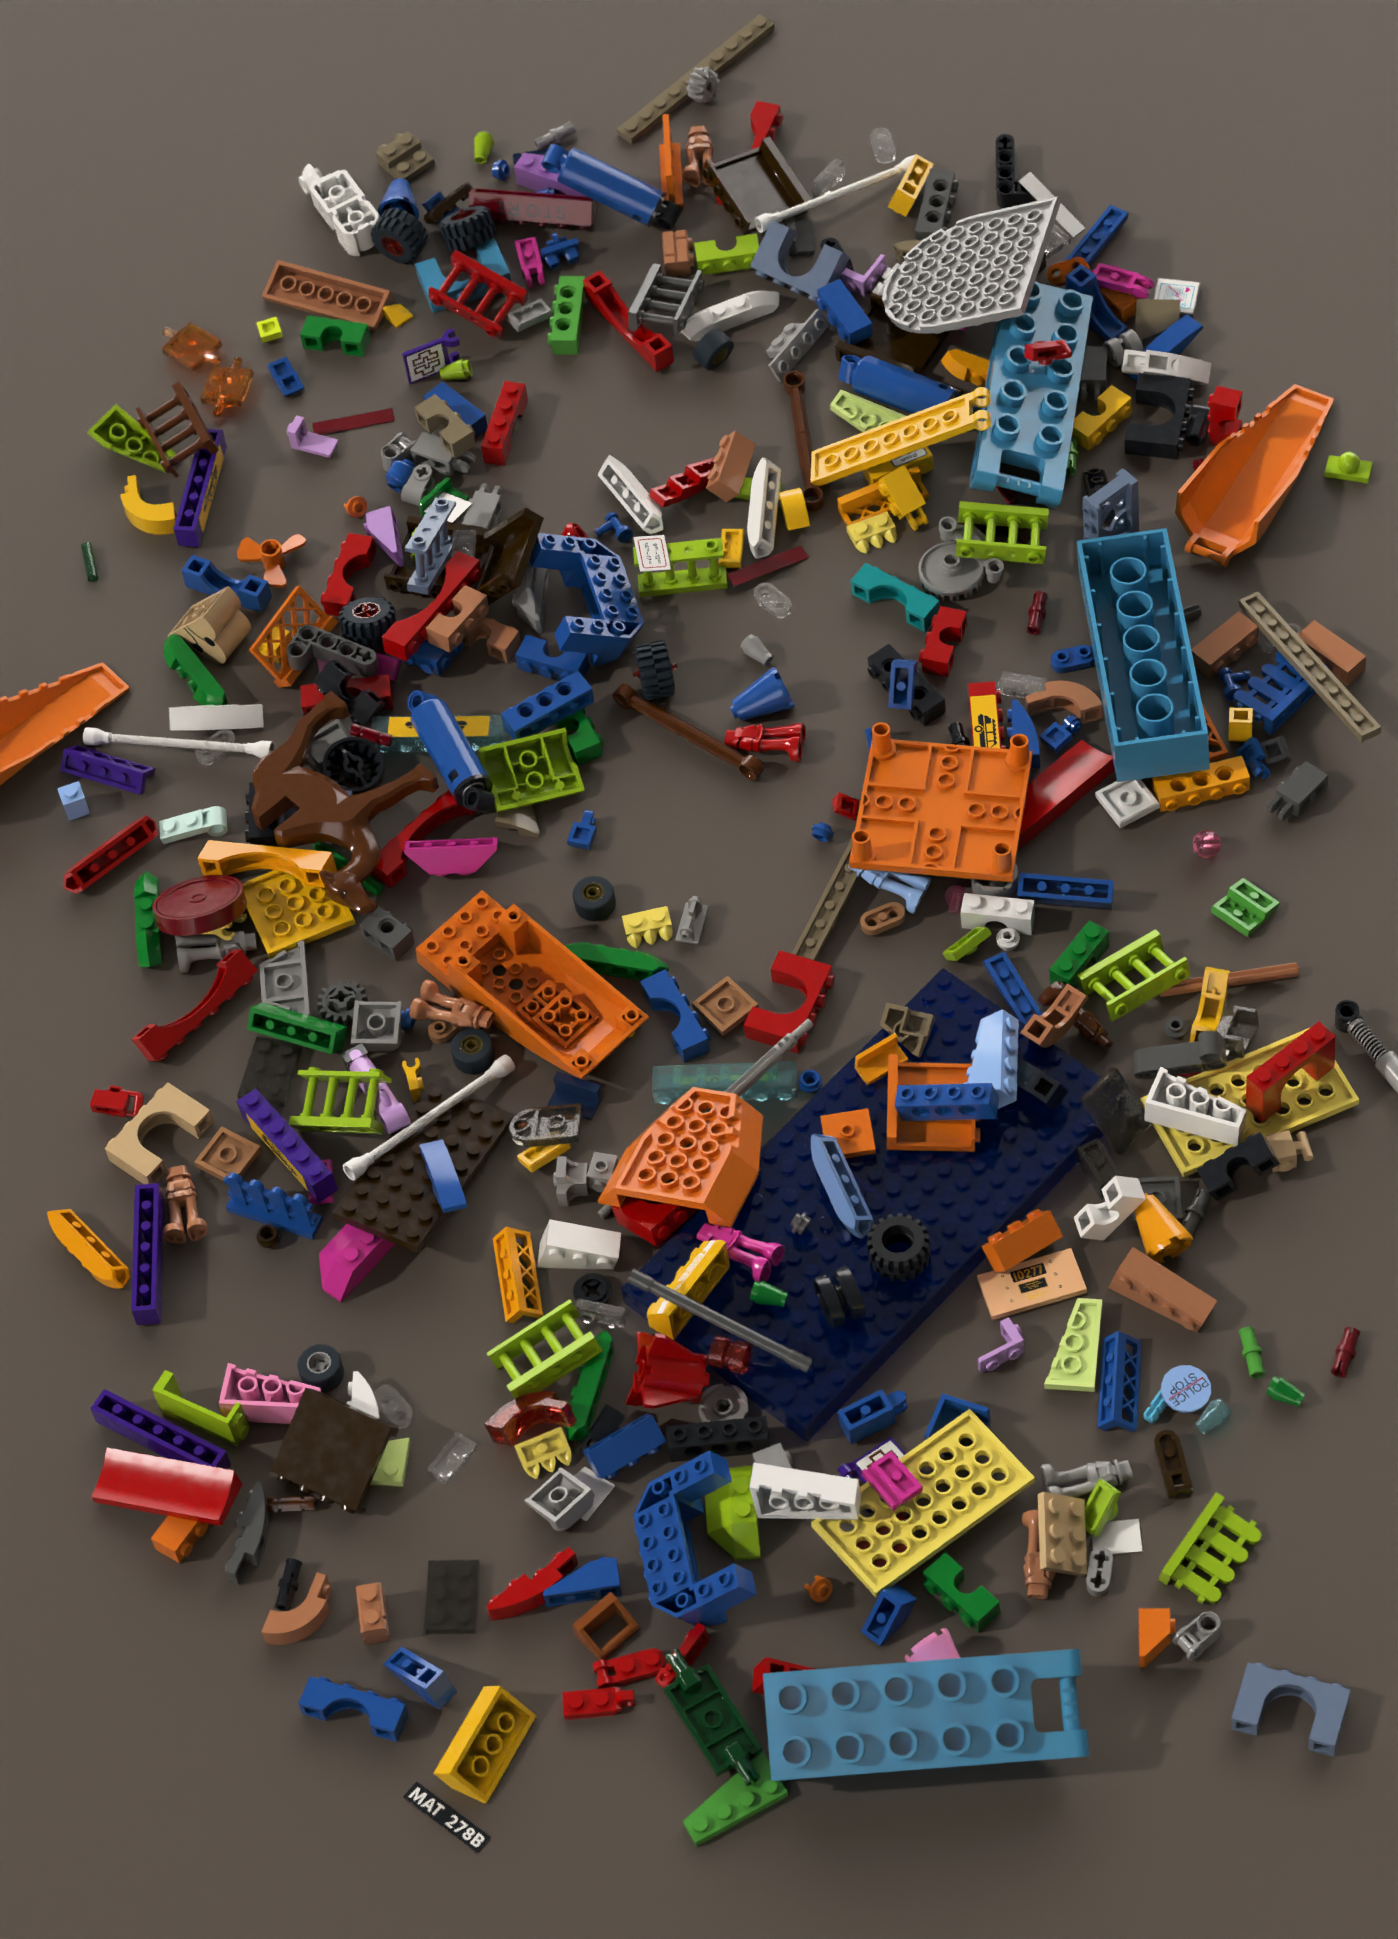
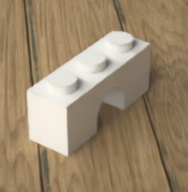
[960,893,1035,935]
[1074,1175,1146,1241]

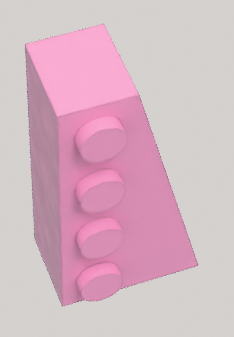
[219,1363,321,1424]

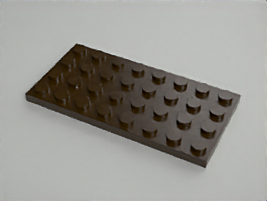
[333,1082,514,1253]

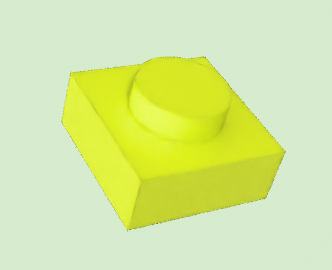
[256,317,283,343]

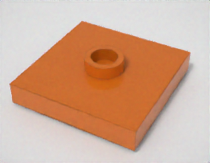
[820,1108,876,1158]

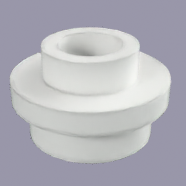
[996,928,1020,951]

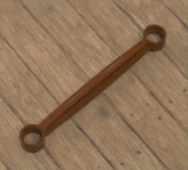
[783,371,824,511]
[613,683,764,781]

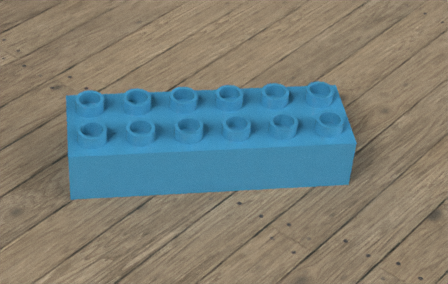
[1077,528,1210,782]

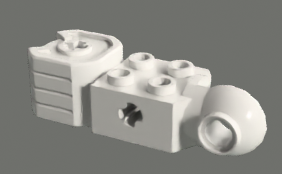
[298,163,380,256]

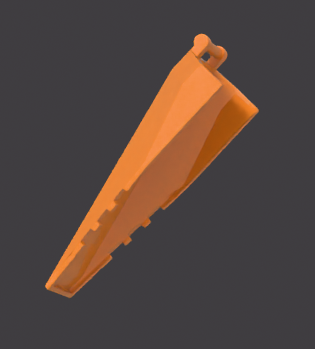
[1175,384,1334,567]
[0,662,130,786]

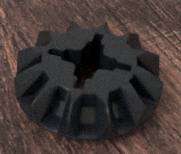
[573,1273,612,1310]

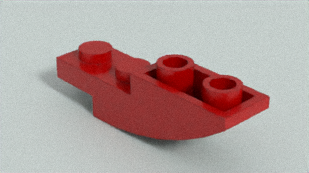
[486,1547,578,1621]

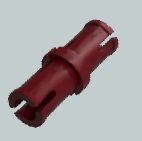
[1027,591,1048,635]
[1331,1327,1360,1378]

